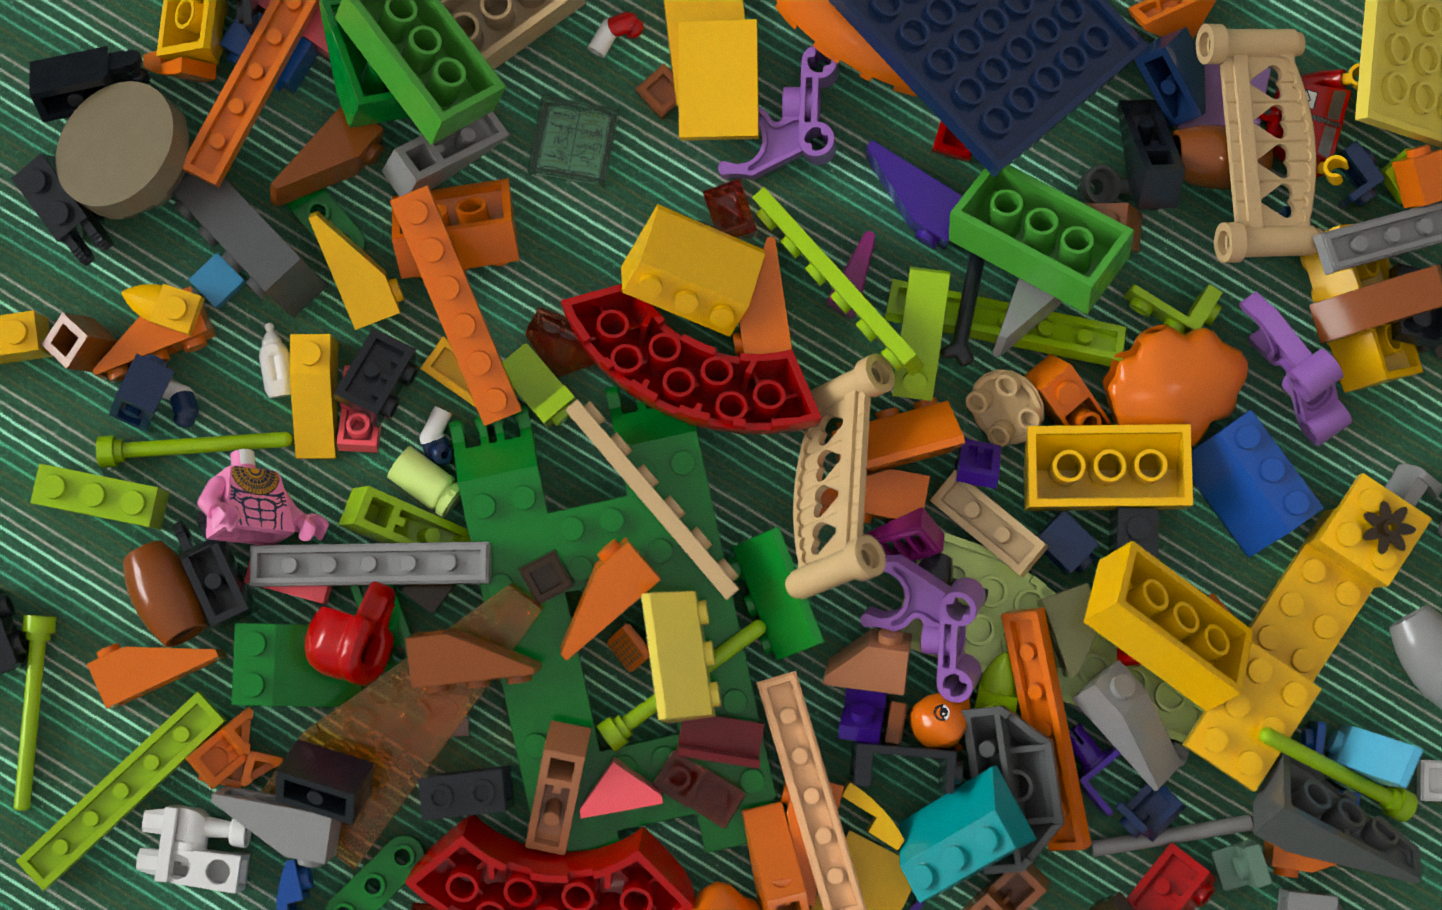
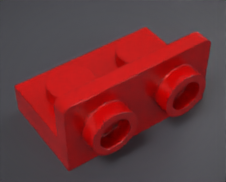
[1126,842,1216,910]

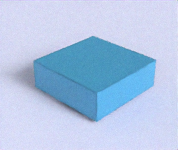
[188,253,246,310]

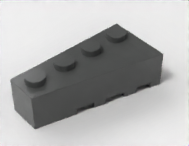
[173,172,328,318]

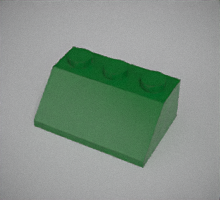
[728,526,824,661]

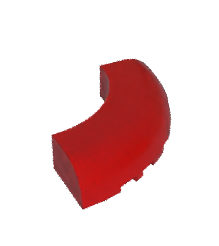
[561,284,822,434]
[405,815,695,910]

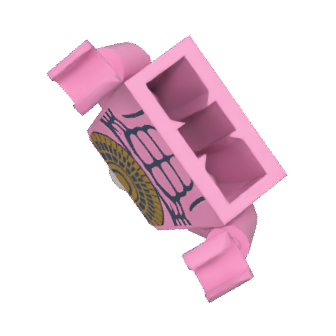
[198,449,329,545]

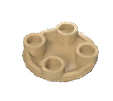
[966,369,1044,447]

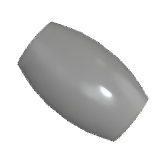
[1389,604,1442,710]

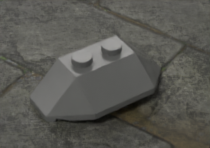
[962,705,1065,874]

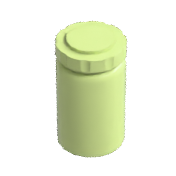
[387,446,461,518]

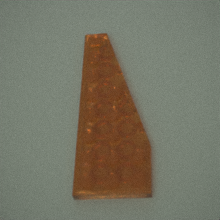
[261,584,544,870]

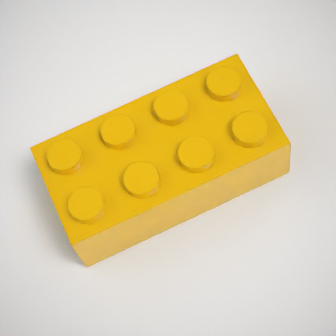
[1084,540,1253,712]

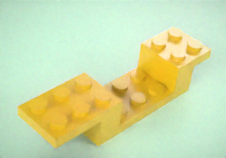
[1182,473,1432,792]

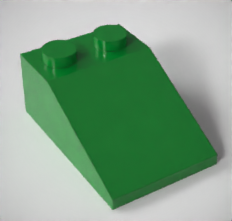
[319,0,409,128]
[231,623,363,707]

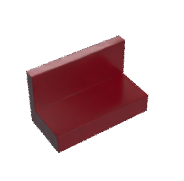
[677,715,765,769]

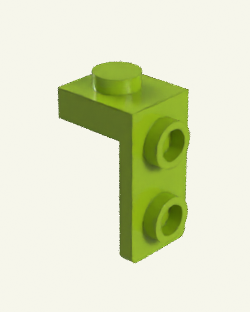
[1123,284,1223,334]
[503,343,576,428]

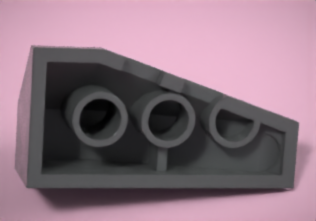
[1253,752,1422,884]

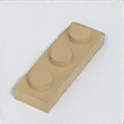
[930,470,1049,578]

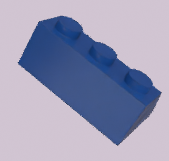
[1192,410,1324,558]

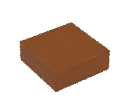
[635,63,676,120]
[882,701,907,744]

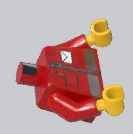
[1257,63,1360,186]

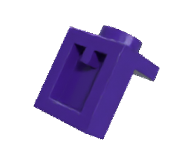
[954,438,1001,489]
[838,688,887,744]

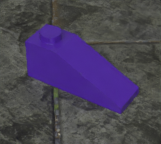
[865,139,963,250]

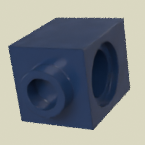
[1036,510,1099,575]

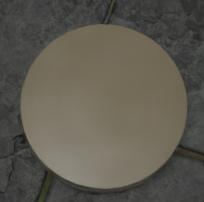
[55,81,190,219]

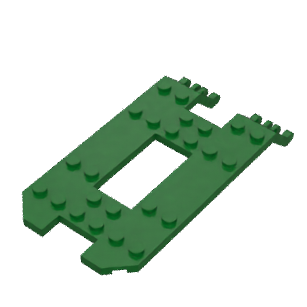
[449,386,776,853]

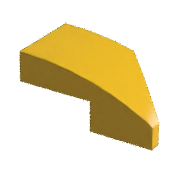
[842,781,904,850]

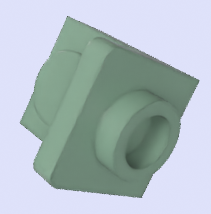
[1211,840,1273,891]

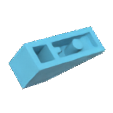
[1326,725,1423,788]

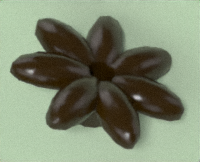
[1362,501,1416,554]

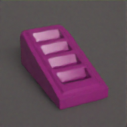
[826,230,875,319]
[863,507,945,561]

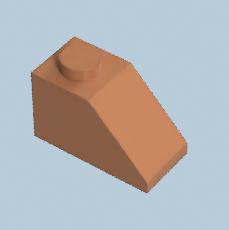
[823,628,912,695]

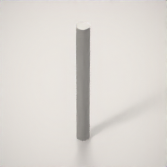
[1090,815,1253,857]

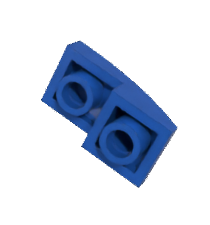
[276,859,314,910]

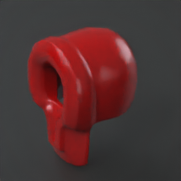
[304,581,396,686]

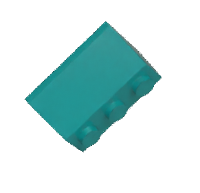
[899,765,1037,903]

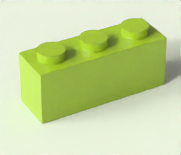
[30,463,170,530]

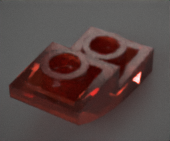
[652,750,748,829]

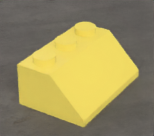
[641,591,721,724]

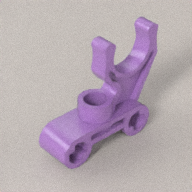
[718,45,839,180]
[1239,291,1352,447]
[860,555,986,703]

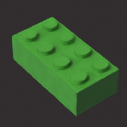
[335,0,506,145]
[949,165,1134,314]

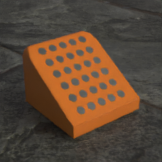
[607,623,650,672]

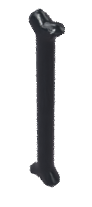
[940,252,985,367]

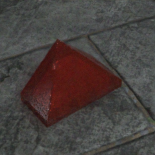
[703,178,760,240]
[525,307,596,377]

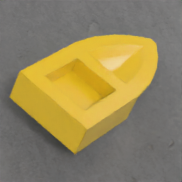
[121,284,205,336]

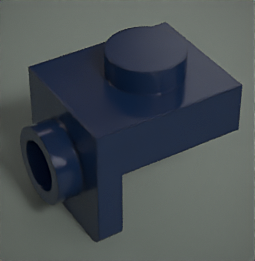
[1338,141,1385,209]
[1115,783,1186,842]

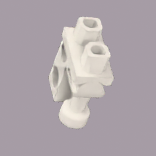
[136,805,252,894]

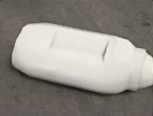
[259,323,291,399]

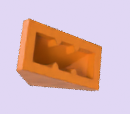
[1128,0,1216,39]

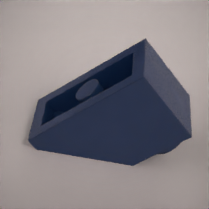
[1134,27,1206,127]
[109,354,175,432]

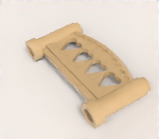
[1196,24,1323,263]
[785,353,895,599]

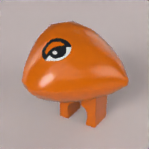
[908,692,971,752]

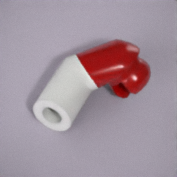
[587,11,644,58]

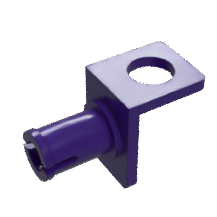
[1070,723,1121,817]

